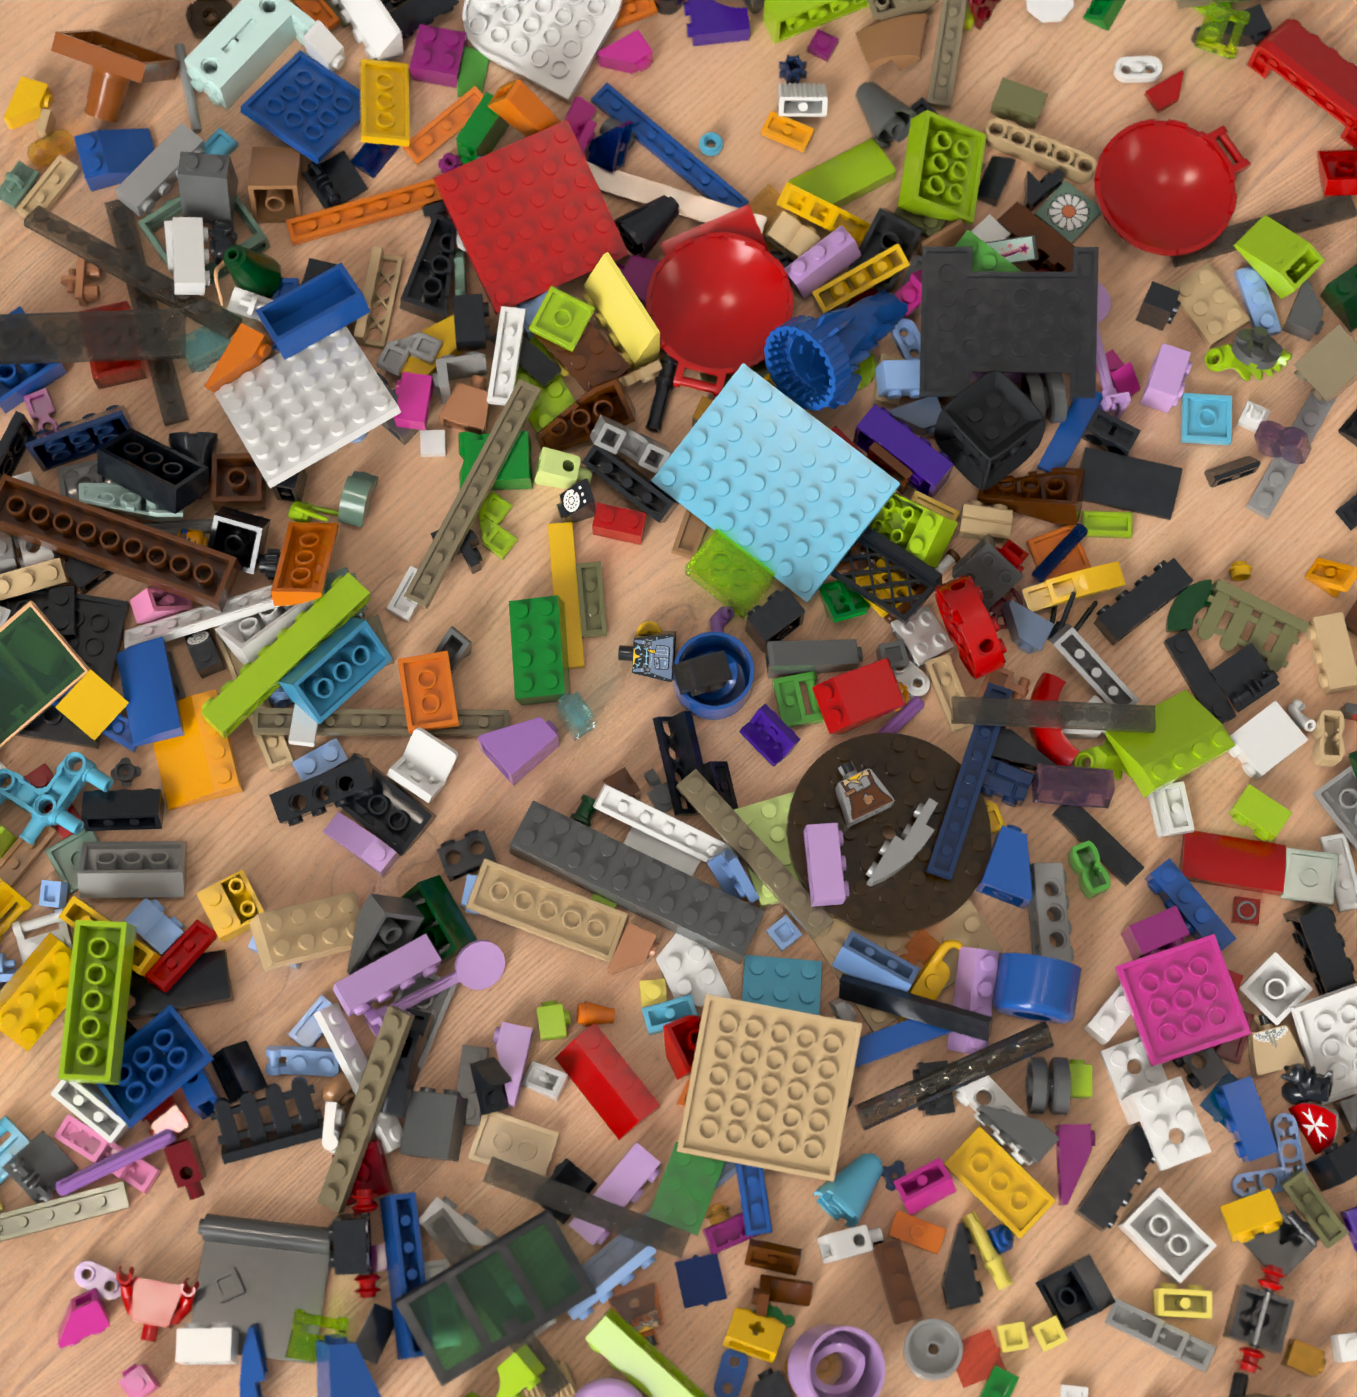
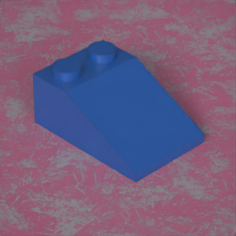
[74,128,155,192]

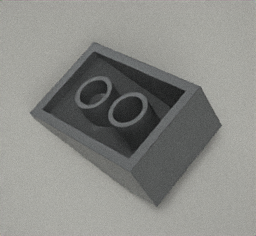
[347,893,424,975]

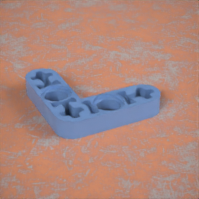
[1230,1113,1308,1198]

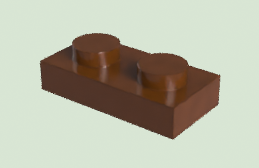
[744,1238,802,1276]

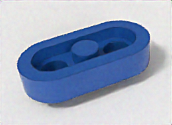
[714,1349,748,1397]

